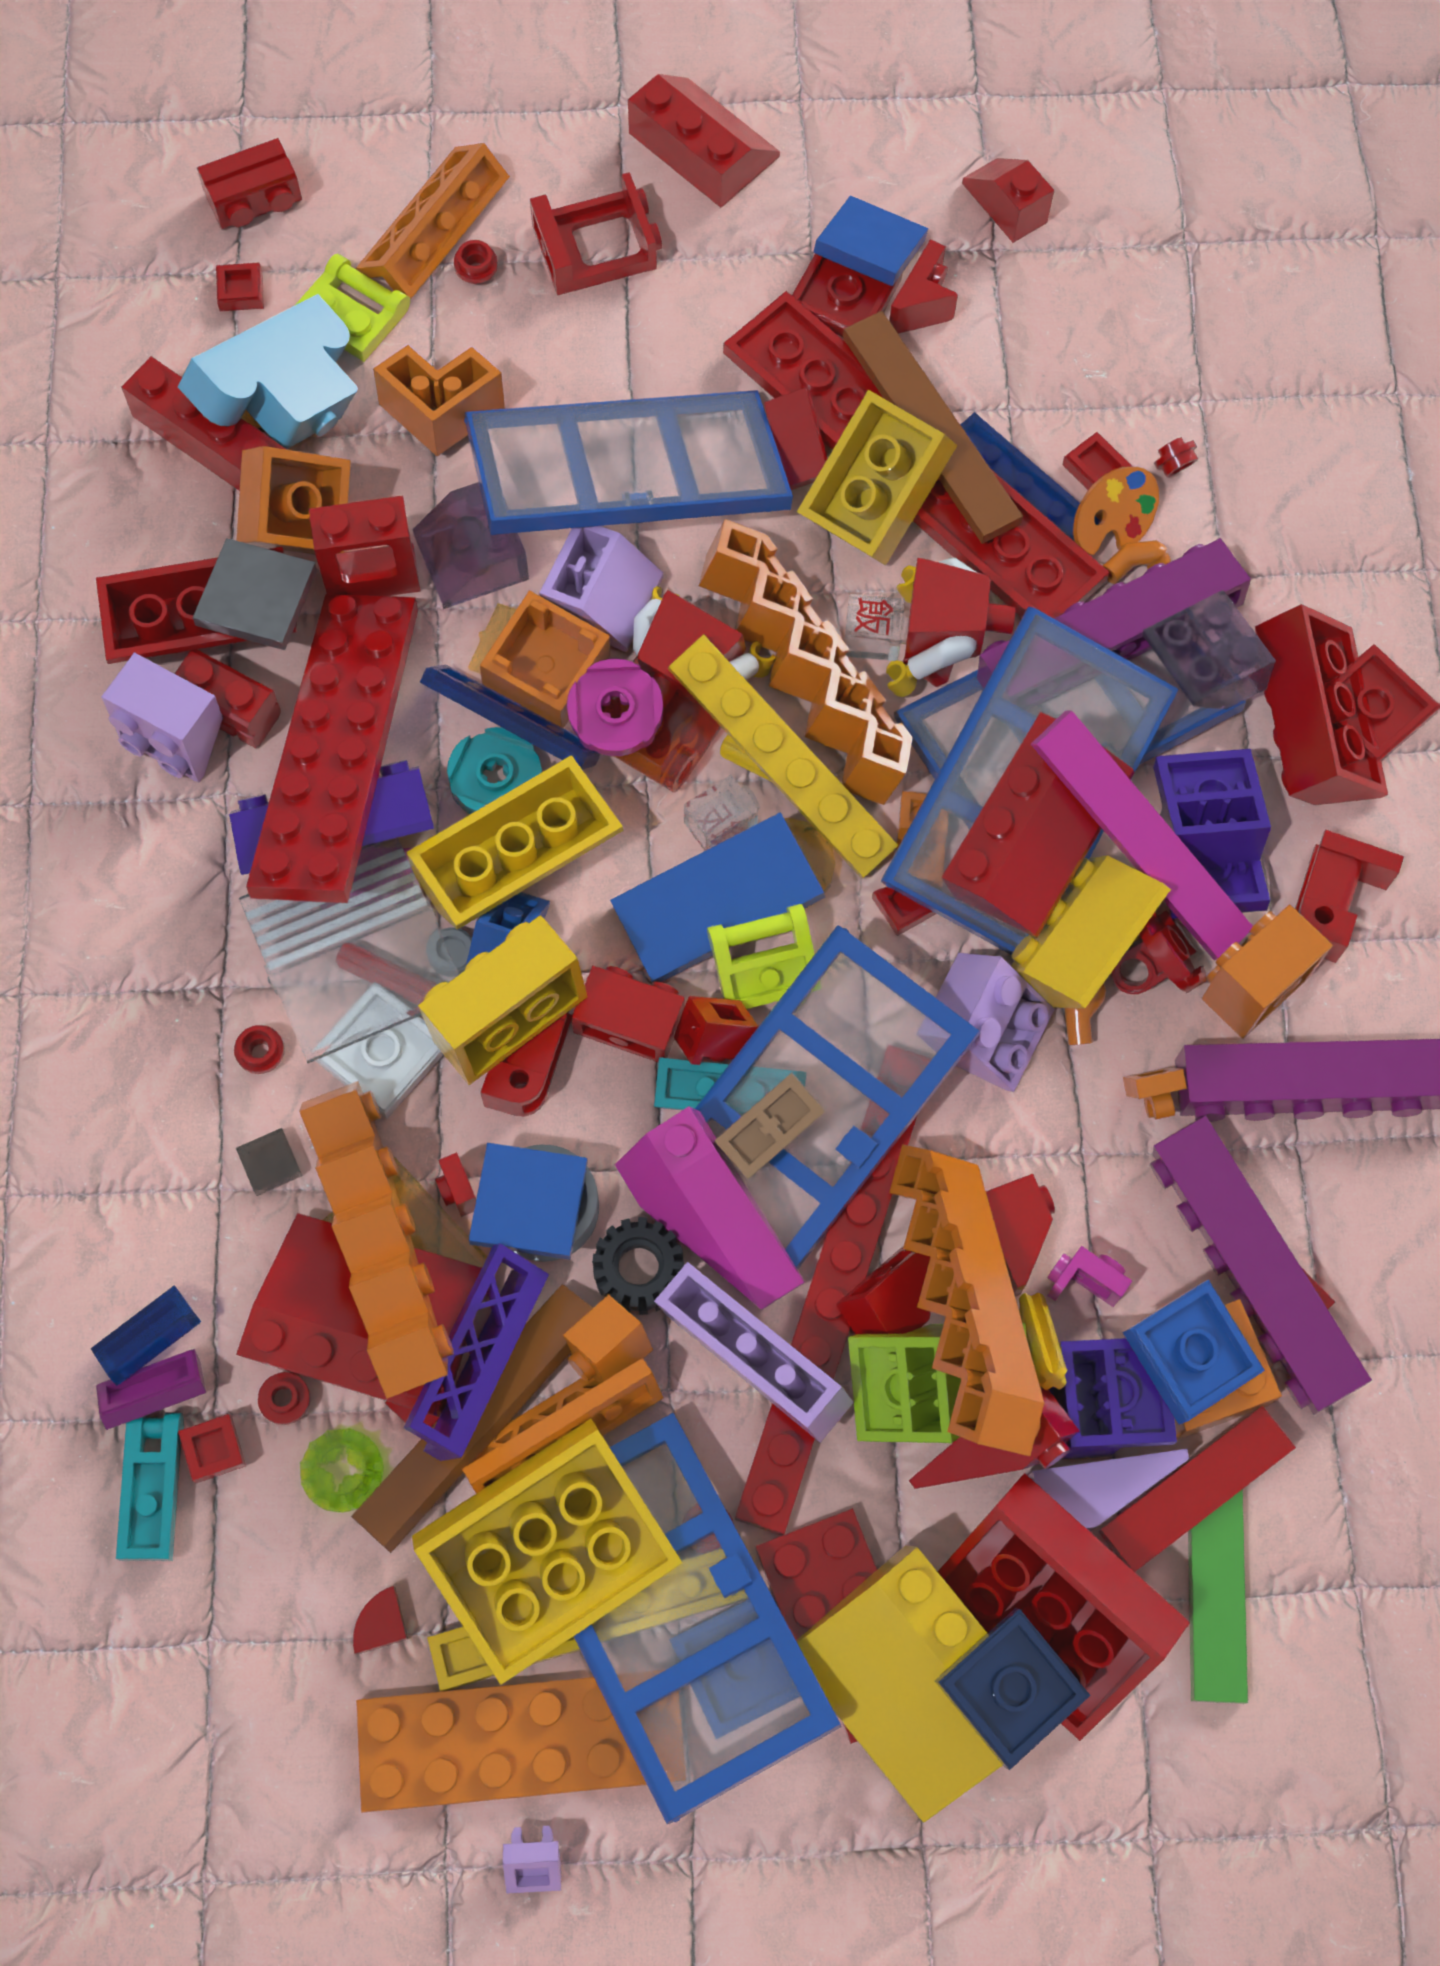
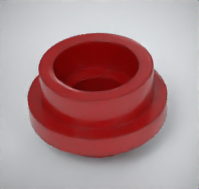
[454,240,498,284]
[1154,437,1198,477]
[234,1025,284,1074]
[258,1372,310,1425]

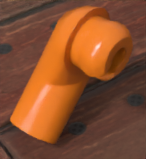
[1103,540,1171,584]
[1064,984,1106,1045]

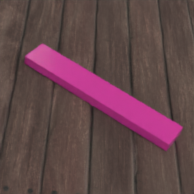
[1031,710,1253,960]

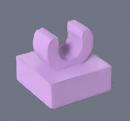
[503,1826,561,1894]

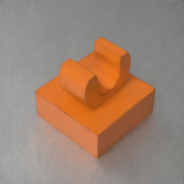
[1123,1067,1187,1120]

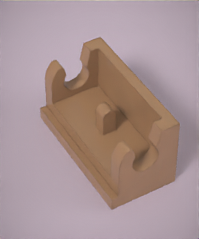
[715,1072,825,1179]

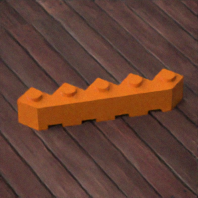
[699,519,912,805]
[299,1081,454,1399]
[889,1144,1044,1456]

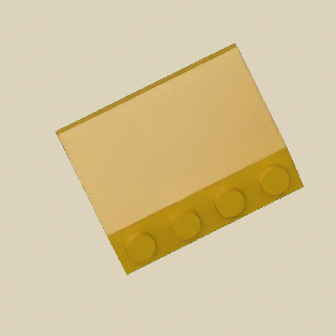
[412,1418,682,1685]
[796,1545,1003,1823]

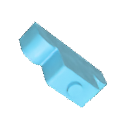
[178,294,358,449]

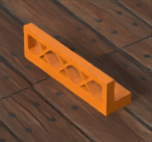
[355,143,510,299]
[462,1358,664,1493]

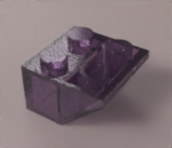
[1142,590,1276,710]

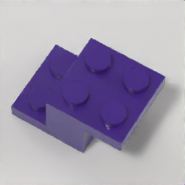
[1153,749,1271,919]
[1048,1338,1177,1459]

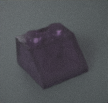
[412,482,529,609]

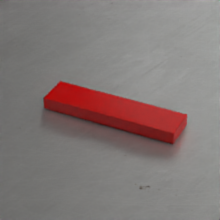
[1098,1406,1296,1572]

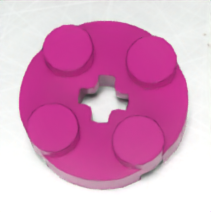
[567,659,663,756]

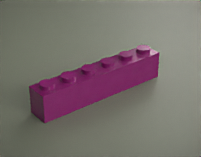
[977,538,1251,711]
[1175,1039,1440,1122]
[1150,1116,1372,1415]

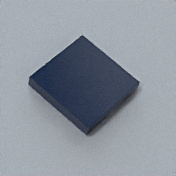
[935,1608,1091,1770]

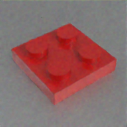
[755,1508,877,1640]

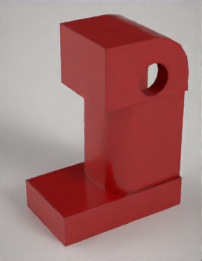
[1295,829,1404,963]
[480,1011,572,1117]

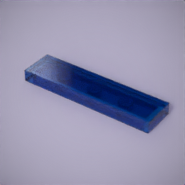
[960,412,1101,542]
[420,664,601,770]

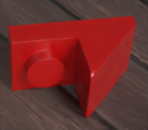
[889,239,958,334]

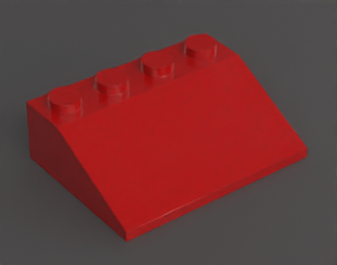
[236,1213,482,1417]
[937,1473,1190,1741]

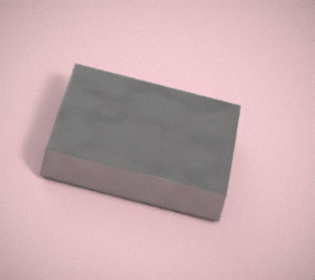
[193,538,318,650]

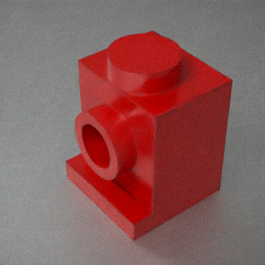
[674,996,759,1065]

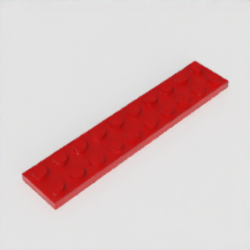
[723,291,1110,618]

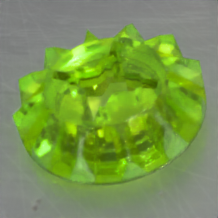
[300,1428,384,1513]

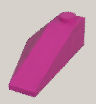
[614,1106,805,1310]

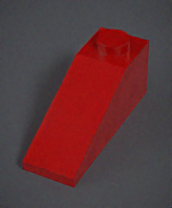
[909,1387,1080,1489]

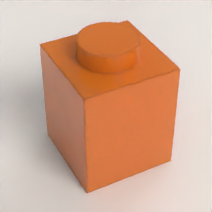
[563,1294,653,1383]

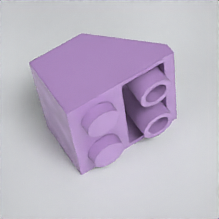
[539,526,663,652]
[101,652,223,783]
[917,953,1055,1092]

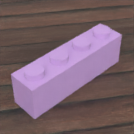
[654,1262,854,1443]

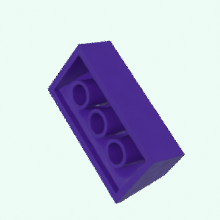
[229,760,434,875]

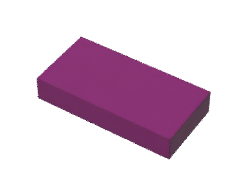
[96,1349,206,1430]

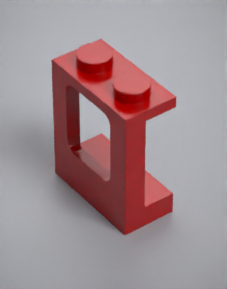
[530,172,662,296]
[309,495,421,596]

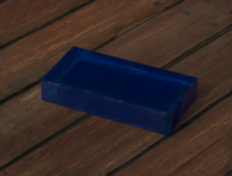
[90,1285,202,1386]

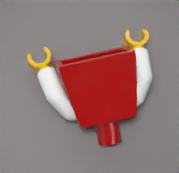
[886,558,1016,697]
[633,586,776,711]

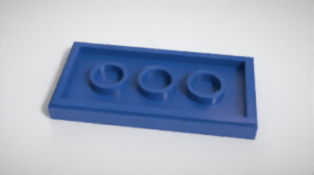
[610,812,826,982]

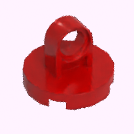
[1112,908,1207,994]

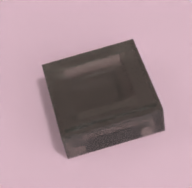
[236,1128,303,1196]

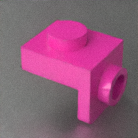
[1047,1246,1132,1307]

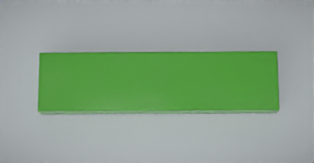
[1188,1489,1248,1704]

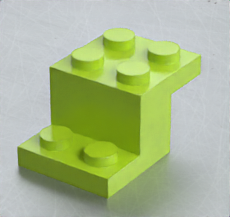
[848,1323,1027,1443]

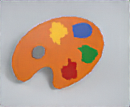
[1073,467,1159,555]

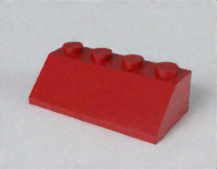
[96,547,297,664]
[1254,604,1388,805]
[941,712,1135,938]

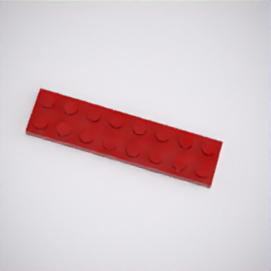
[246,594,418,903]

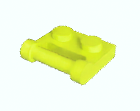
[294,253,411,362]
[707,904,822,1009]

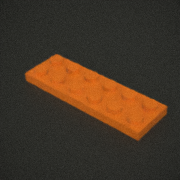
[356,1670,687,1813]

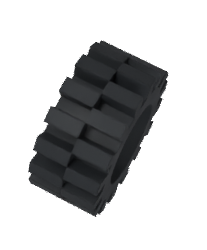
[592,1217,684,1315]

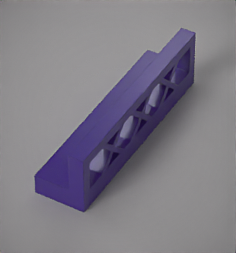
[403,1243,549,1461]

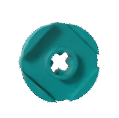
[447,727,542,814]

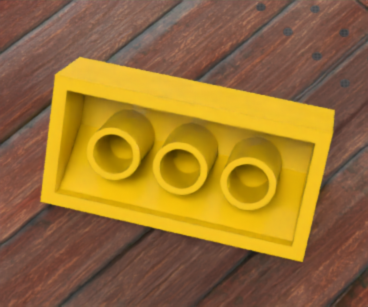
[406,755,624,930]

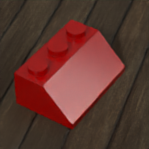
[628,74,780,208]

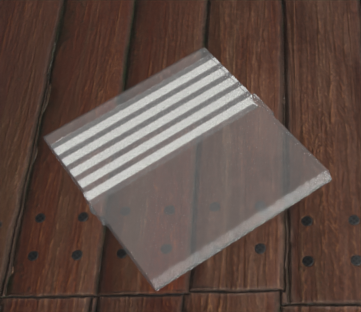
[239,837,459,1063]

